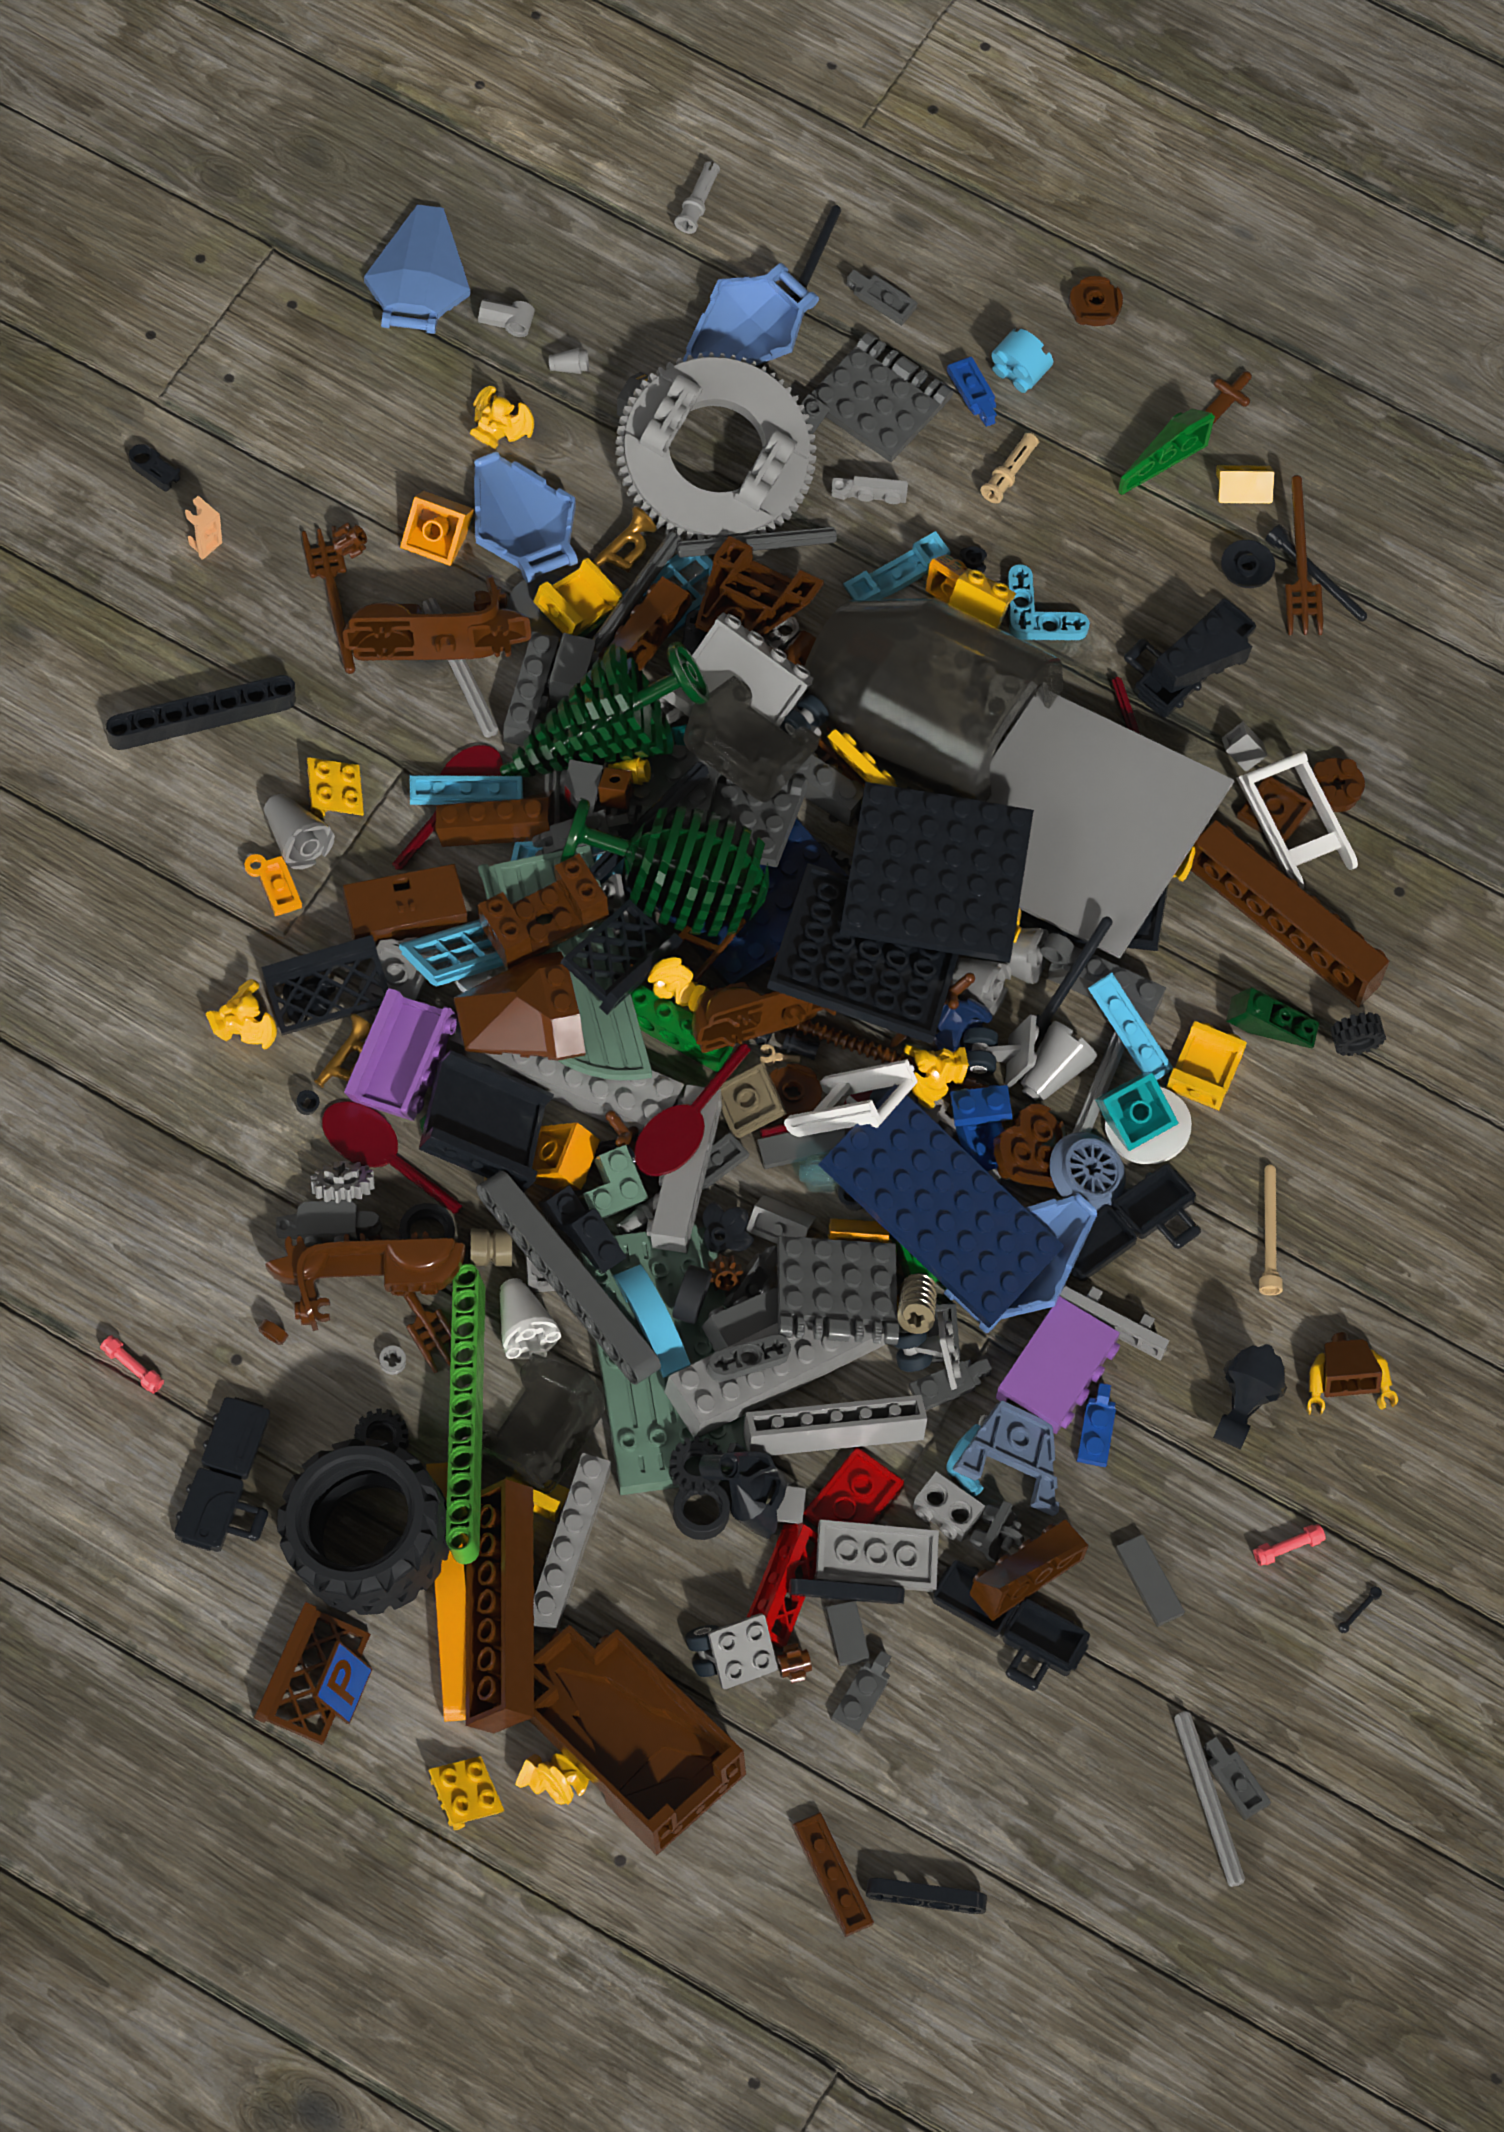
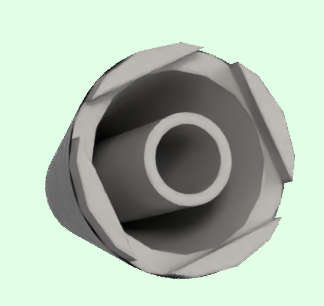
[264,794,335,869]
[975,928,1049,984]
[951,957,1011,1015]
[1021,1021,1097,1102]

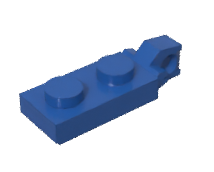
[947,357,997,427]
[1077,1383,1116,1467]

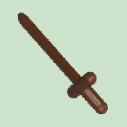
[1205,371,1252,424]
[890,972,975,1048]
[605,1110,662,1187]

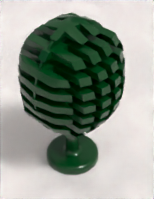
[560,798,769,937]

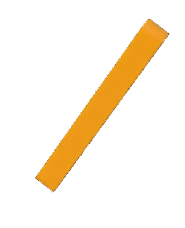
[426,1462,466,1722]

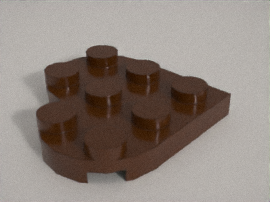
[993,1104,1073,1189]

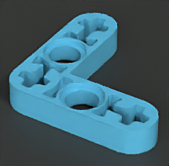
[1007,564,1090,640]

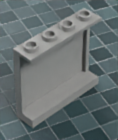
[662,612,814,763]

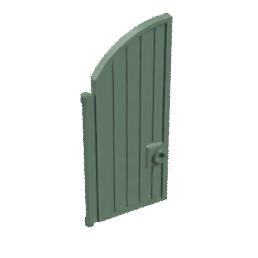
[478,845,652,1080]

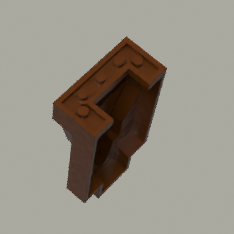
[529,1625,746,1856]

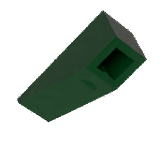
[1226,987,1319,1049]

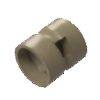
[470,1229,512,1266]

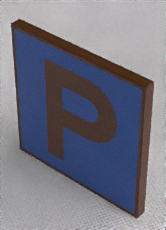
[313,1641,373,1724]

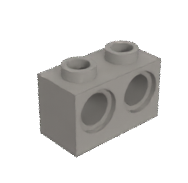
[913,1471,985,1543]

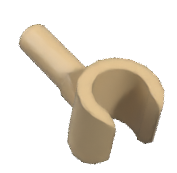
[760,1044,800,1066]

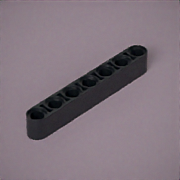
[106,675,296,750]

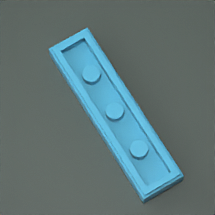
[409,775,523,805]
[1088,973,1173,1080]

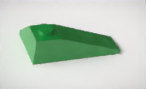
[1118,408,1215,495]

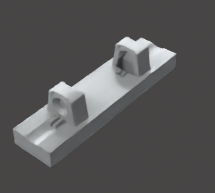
[1060,1286,1170,1361]

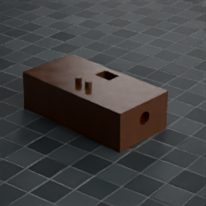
[343,864,467,946]

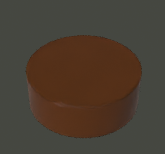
[258,1319,289,1345]

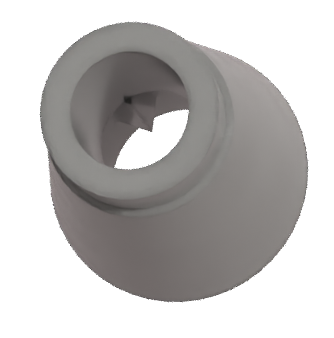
[549,347,589,374]

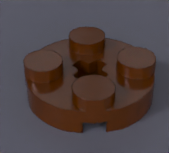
[1069,276,1123,326]
[1313,758,1365,812]
[770,1064,822,1120]

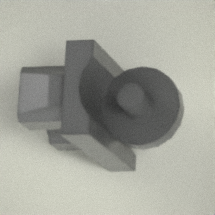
[970,1501,1024,1563]

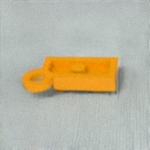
[244,854,302,917]

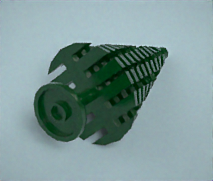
[500,642,710,777]

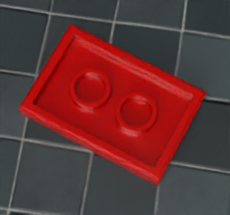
[803,1447,904,1527]

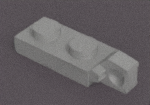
[832,476,908,504]

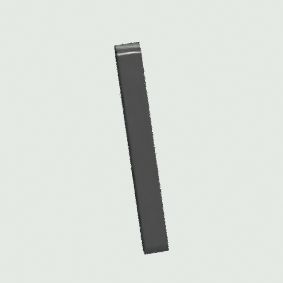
[476,1171,661,1385]

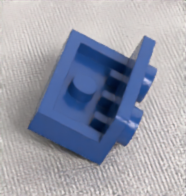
[950,1085,1012,1127]
[956,1121,1005,1177]

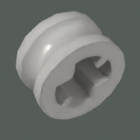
[379,1346,406,1375]

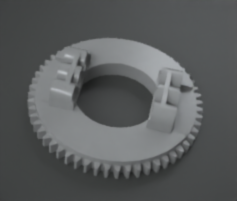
[615,352,817,541]

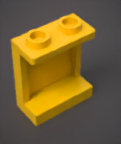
[533,558,623,636]
[937,568,1016,657]
[1166,1021,1247,1111]

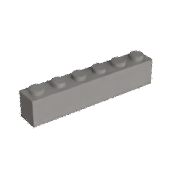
[647,1085,722,1253]
[743,1395,927,1456]
[534,1453,611,1636]

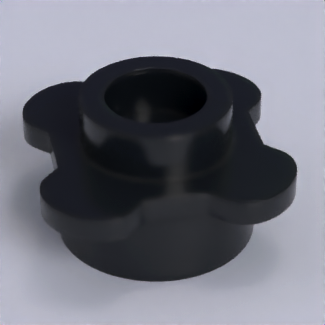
[960,546,987,573]

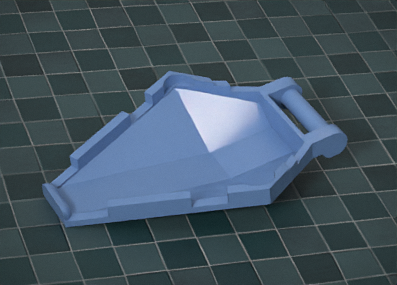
[364,205,470,334]
[683,263,819,366]
[474,452,578,583]
[944,1193,1097,1333]

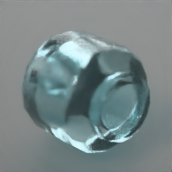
[799,1154,839,1193]

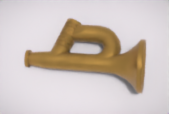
[592,506,657,573]
[314,1013,372,1088]

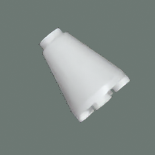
[500,1278,561,1362]

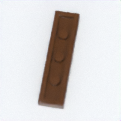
[792,1812,874,1937]

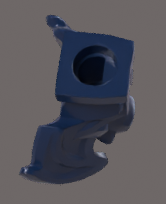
[934,998,993,1052]

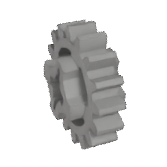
[311,1161,375,1203]

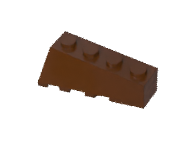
[599,576,692,671]
[435,790,555,847]
[970,1519,1089,1621]

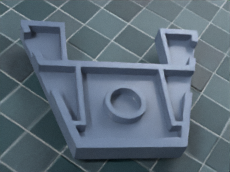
[953,1400,1059,1516]

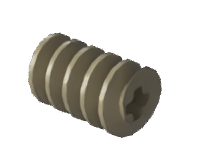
[897,1273,937,1334]

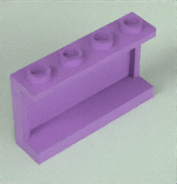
[344,988,458,1121]
[996,1296,1121,1434]

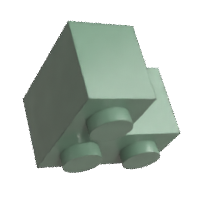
[579,1145,648,1219]

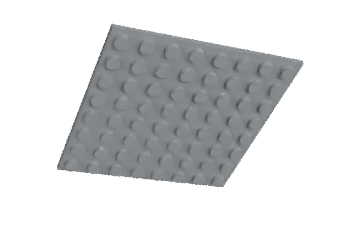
[966,687,1234,959]

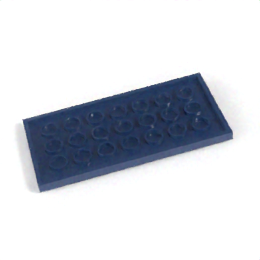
[818,1084,1064,1328]

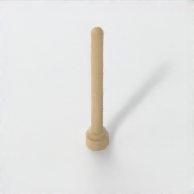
[1259,1164,1283,1295]

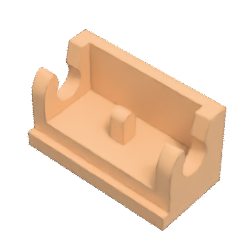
[185,496,222,560]

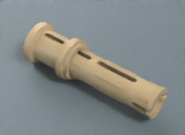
[980,433,1039,504]

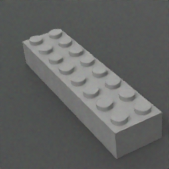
[450,1023,684,1136]
[664,1321,900,1437]

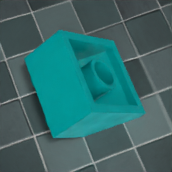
[1095,1072,1179,1151]

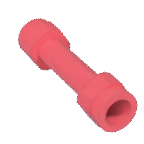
[100,1335,164,1394]
[1253,1524,1326,1566]

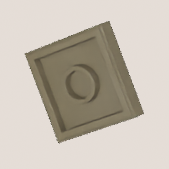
[720,1062,787,1140]

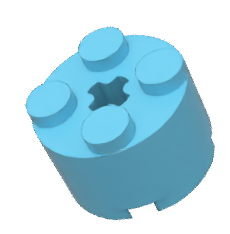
[991,328,1053,393]

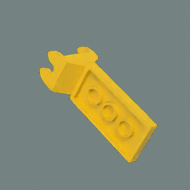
[827,729,897,787]

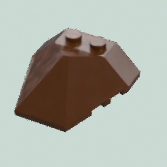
[696,536,824,637]
[454,951,586,1061]

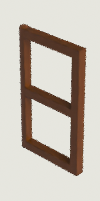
[674,908,747,982]

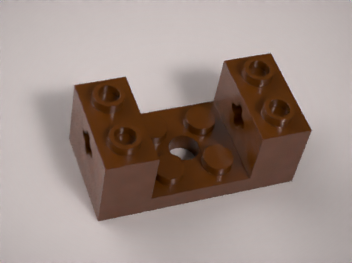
[478,853,609,970]

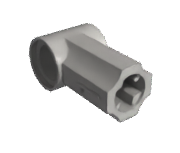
[478,299,535,337]

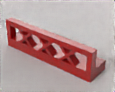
[746,1524,818,1648]

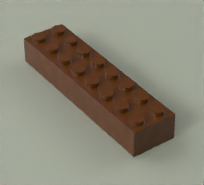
[1190,820,1390,1008]
[466,1479,535,1734]

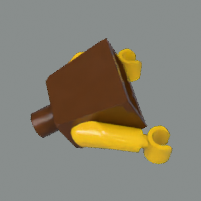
[1306,1332,1398,1415]

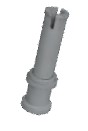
[674,161,720,234]

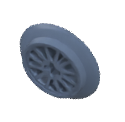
[1050,1132,1126,1211]

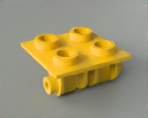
[307,757,364,818]
[428,1756,505,1830]

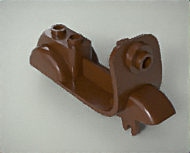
[343,575,531,661]
[692,952,837,1053]
[265,1231,466,1331]

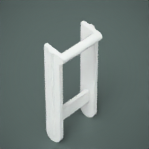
[1236,751,1358,890]
[784,1059,918,1137]

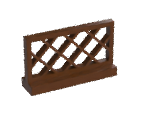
[253,1602,371,1745]

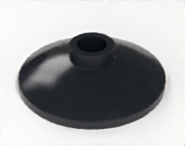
[1221,540,1275,588]

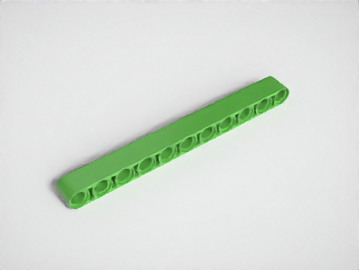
[446,1264,486,1564]

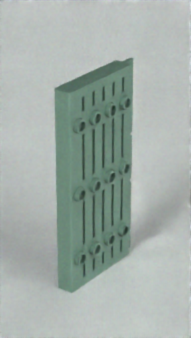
[581,1225,747,1495]

